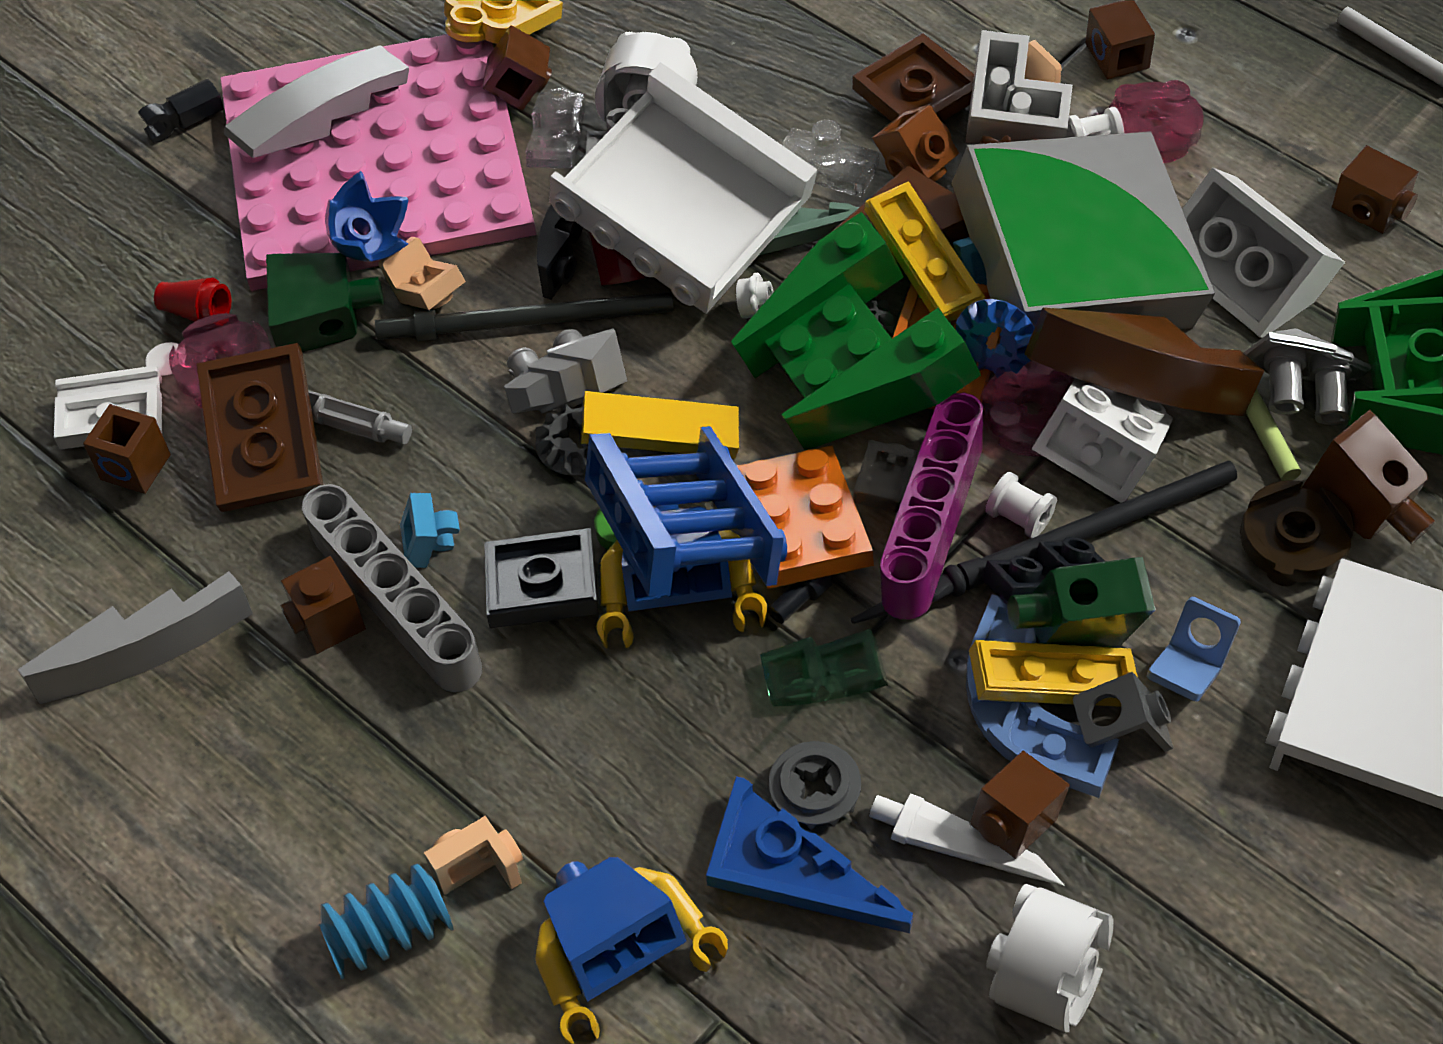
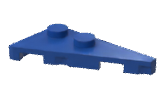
[706,776,913,934]

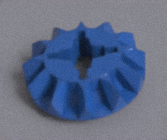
[956,299,1034,378]

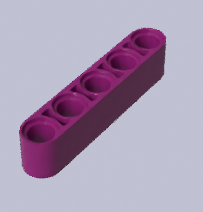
[880,393,983,620]

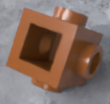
[872,104,959,182]

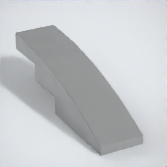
[224,45,409,158]
[17,572,253,704]

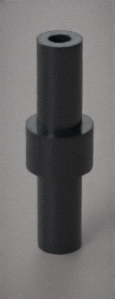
[767,574,835,624]

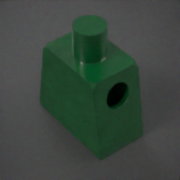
[266,253,384,352]
[1007,557,1156,648]

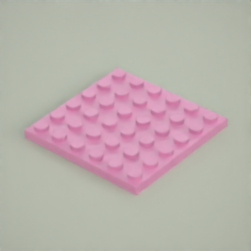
[221,34,536,291]

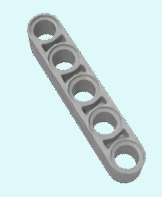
[302,484,482,692]

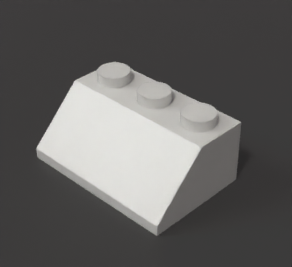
[1182,168,1345,338]

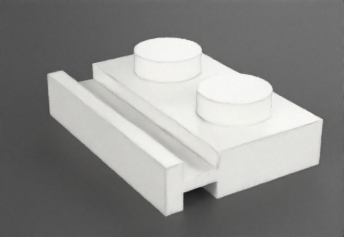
[54,365,162,450]

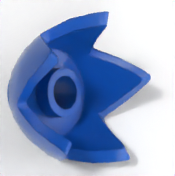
[325,171,408,262]

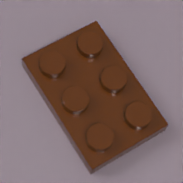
[196,343,323,512]

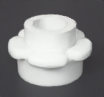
[736,273,773,319]

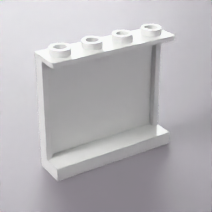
[549,62,817,314]
[1265,558,1443,809]

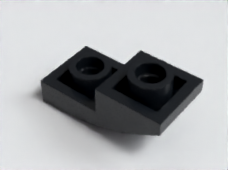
[537,204,583,300]
[982,537,1105,605]

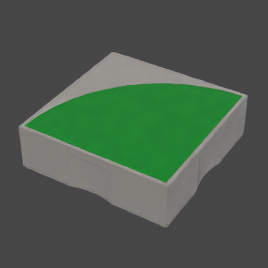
[951,132,1215,331]

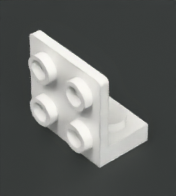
[1032,378,1173,503]

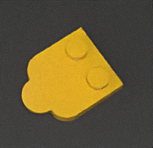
[444,0,563,43]

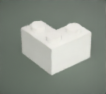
[965,30,1072,144]

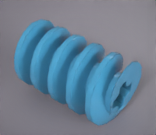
[319,864,454,980]

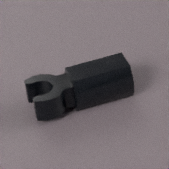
[138,79,224,143]

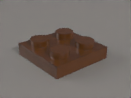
[853,33,974,122]

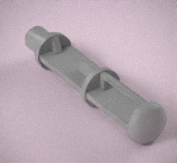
[308,390,412,444]

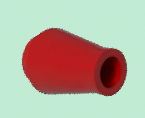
[154,277,232,327]

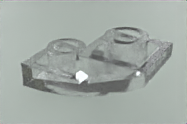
[525,88,585,169]

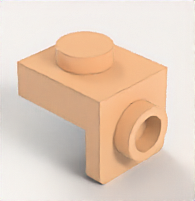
[378,237,466,310]
[424,816,523,896]

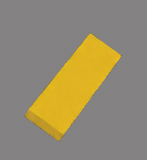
[864,181,985,322]
[581,391,739,459]
[969,640,1138,707]

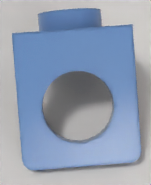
[1146,597,1241,701]

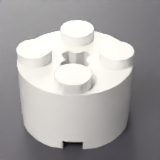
[595,32,698,121]
[987,884,1113,1033]

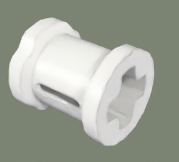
[1065,107,1124,138]
[986,472,1057,538]

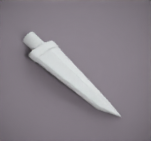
[869,794,1065,886]

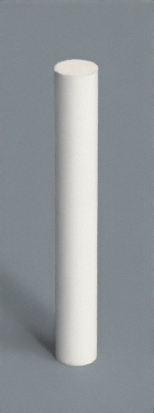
[1337,7,1443,87]

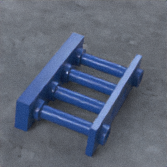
[585,426,787,597]

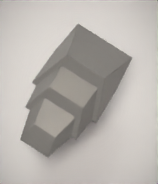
[1244,328,1371,425]
[504,329,627,414]

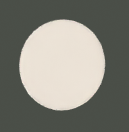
[146,342,188,376]

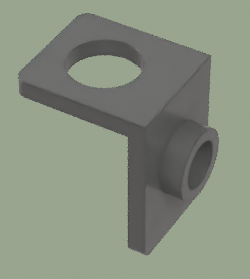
[1073,672,1173,752]

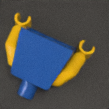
[596,504,767,649]
[535,857,728,1044]

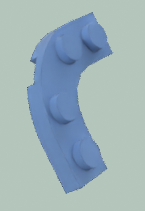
[966,594,1119,798]

